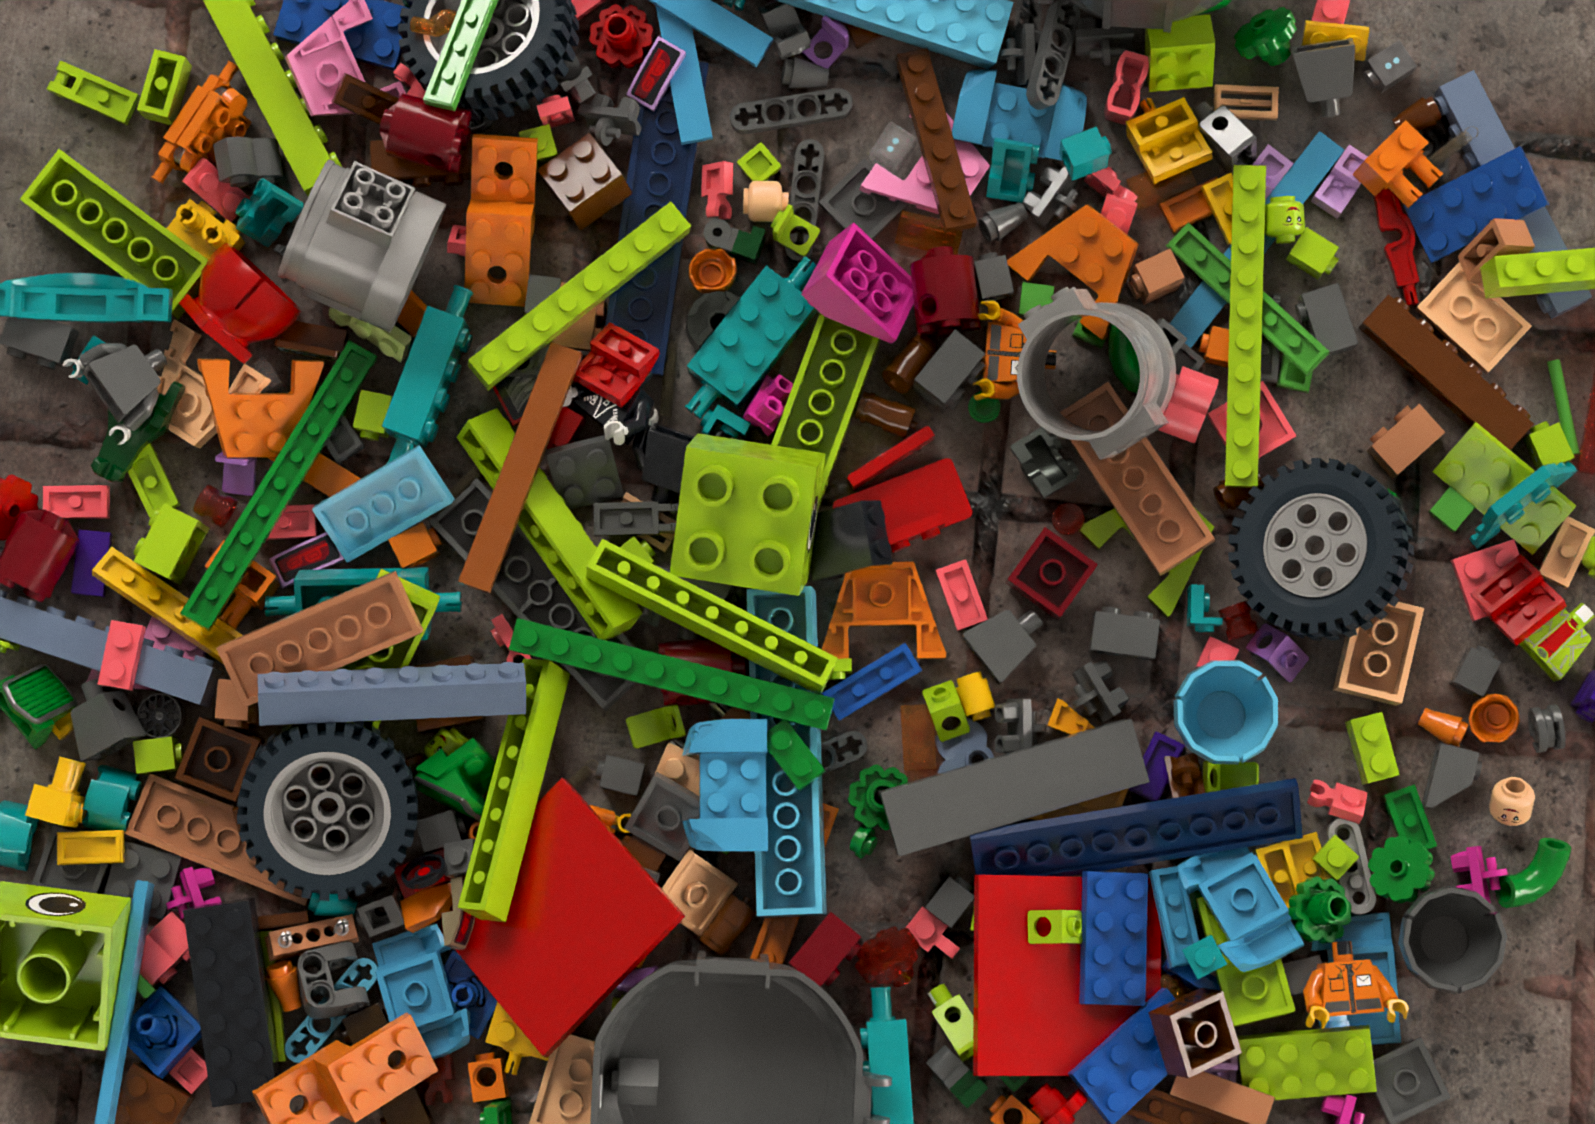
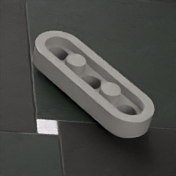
[1326,818,1376,915]

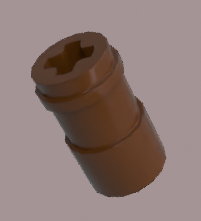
[882,334,938,393]
[854,391,918,439]
[700,894,757,957]

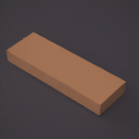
[1170,1071,1275,1124]

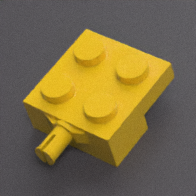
[1126,97,1212,184]
[1253,832,1331,909]
[485,1001,550,1075]

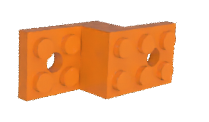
[464,134,538,307]
[252,1013,438,1124]

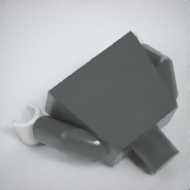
[63,343,167,445]

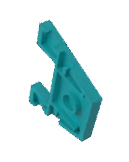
[1469,461,1578,549]

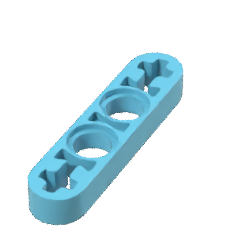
[285,958,379,1063]

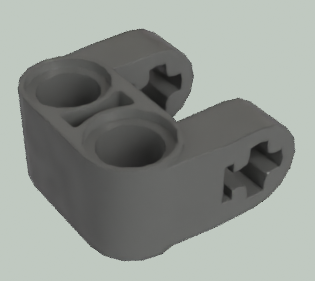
[297,942,370,1019]

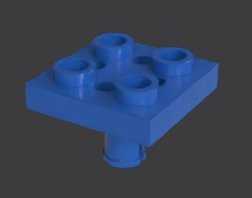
[444,950,497,1039]
[128,985,202,1079]

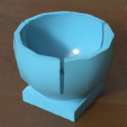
[1174,660,1278,765]

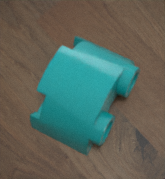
[986,137,1040,203]
[236,178,304,247]
[82,764,141,832]
[0,800,39,871]

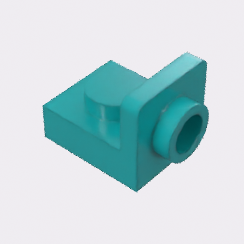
[700,405,752,439]
[1186,584,1223,633]

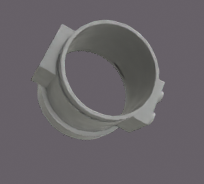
[278,159,446,333]
[1017,287,1176,460]

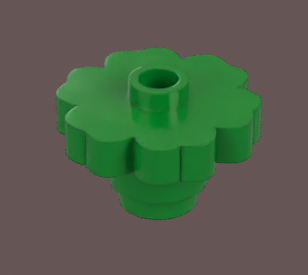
[1234,7,1297,66]
[847,764,908,831]
[1368,835,1435,904]
[1288,876,1352,944]

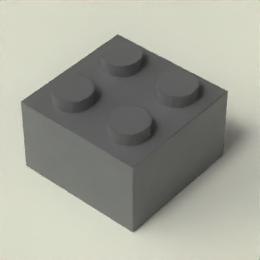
[913,330,986,413]

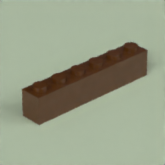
[1359,294,1534,450]

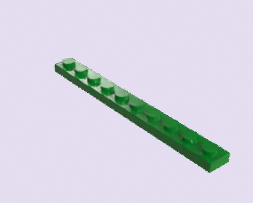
[180,340,377,632]
[509,618,835,731]

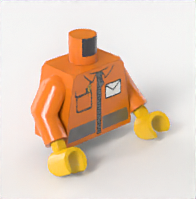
[973,300,1057,401]
[1303,941,1409,1029]

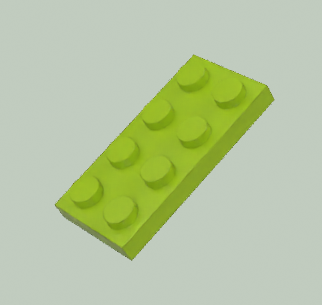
[1432,422,1576,555]
[1196,897,1296,1027]
[1237,1024,1377,1100]

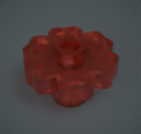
[855,926,920,987]

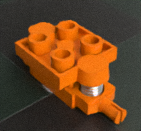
[151,60,252,185]

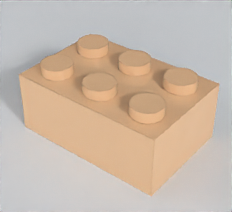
[1333,602,1424,706]

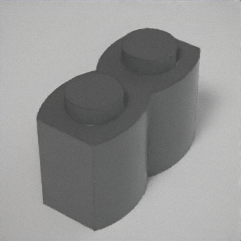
[213,137,284,187]

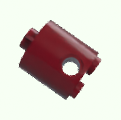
[379,93,471,173]
[910,246,981,337]
[0,509,80,603]
[659,638,747,706]

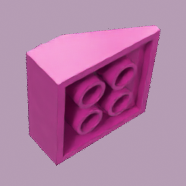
[801,222,914,344]

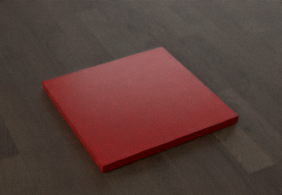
[434,778,685,1058]
[973,875,1161,1076]

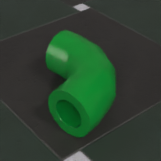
[1108,324,1140,395]
[1495,838,1572,908]

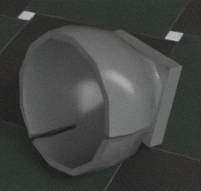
[1398,886,1507,994]

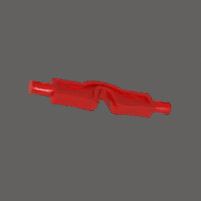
[1372,188,1419,306]

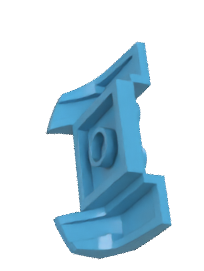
[952,69,1087,161]
[682,719,768,851]
[1177,847,1304,972]
[1311,912,1401,1045]
[372,923,471,1060]

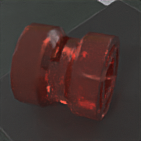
[193,484,238,528]
[1218,600,1259,641]

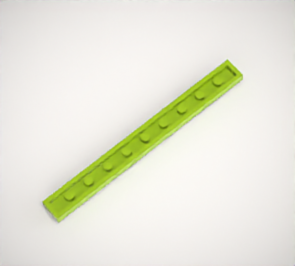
[1225,165,1266,488]

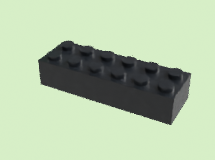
[183,897,281,1107]

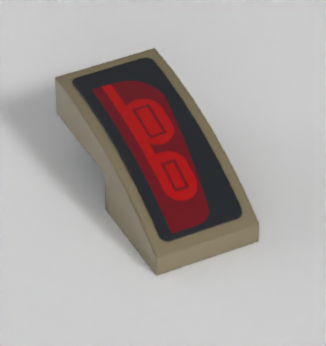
[441,876,475,950]

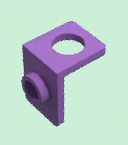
[802,15,849,68]
[215,451,257,496]
[1246,624,1309,682]

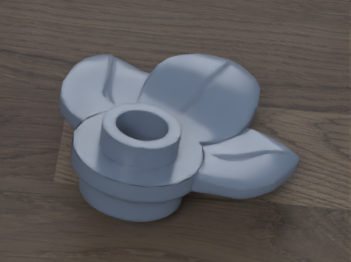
[935,717,994,773]

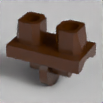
[1164,753,1205,798]

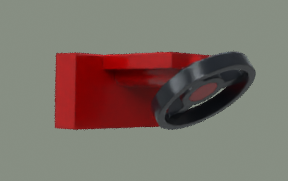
[394,849,451,899]

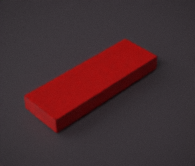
[847,426,935,491]

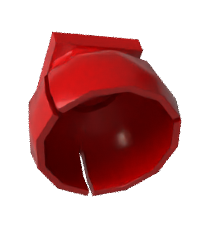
[179,242,301,364]

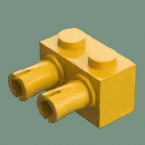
[166,199,245,260]
[25,756,87,828]

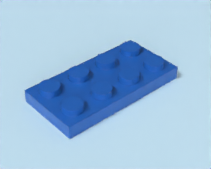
[273,0,411,71]
[1403,146,1550,263]
[1079,871,1148,1006]
[1068,988,1176,1124]

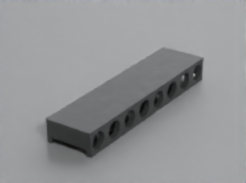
[429,478,636,711]
[878,719,1150,856]

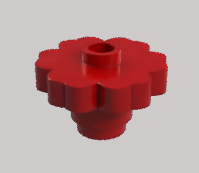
[589,4,655,68]
[0,474,38,541]
[1028,1082,1088,1124]

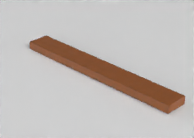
[458,342,582,594]

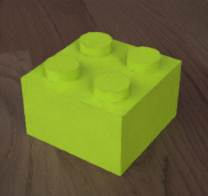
[1145,14,1215,92]
[134,503,210,585]

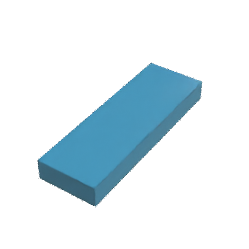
[1149,866,1199,969]

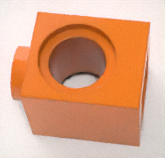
[1199,326,1229,368]
[388,522,442,569]
[468,1052,509,1102]
[989,1093,1041,1124]

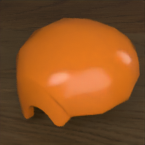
[689,248,737,294]
[1468,694,1520,743]

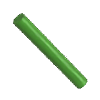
[1547,359,1580,455]

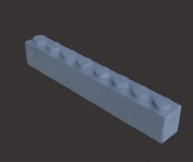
[1434,70,1592,319]
[0,590,222,708]
[258,662,526,726]

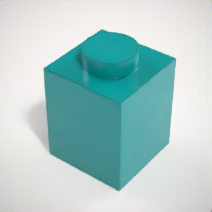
[1059,127,1112,181]
[1182,935,1227,979]

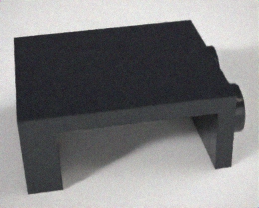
[810,500,892,581]

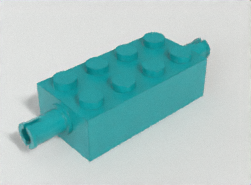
[684,256,817,419]
[382,285,473,464]
[265,567,462,640]
[860,987,914,1124]

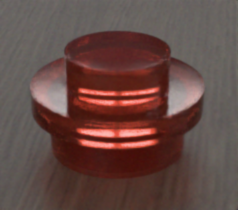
[1052,503,1085,535]

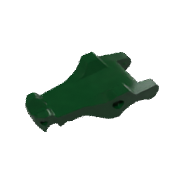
[91,381,185,482]

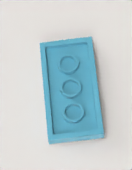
[312,445,455,563]

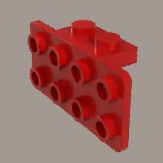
[832,458,972,553]

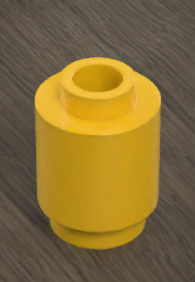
[956,671,995,722]

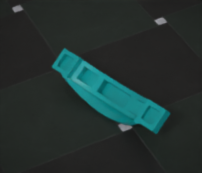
[0,273,173,323]

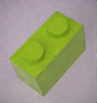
[137,49,192,125]
[1345,712,1400,785]

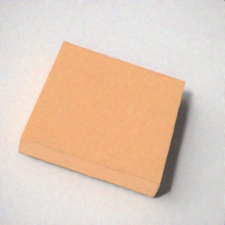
[662,849,738,937]

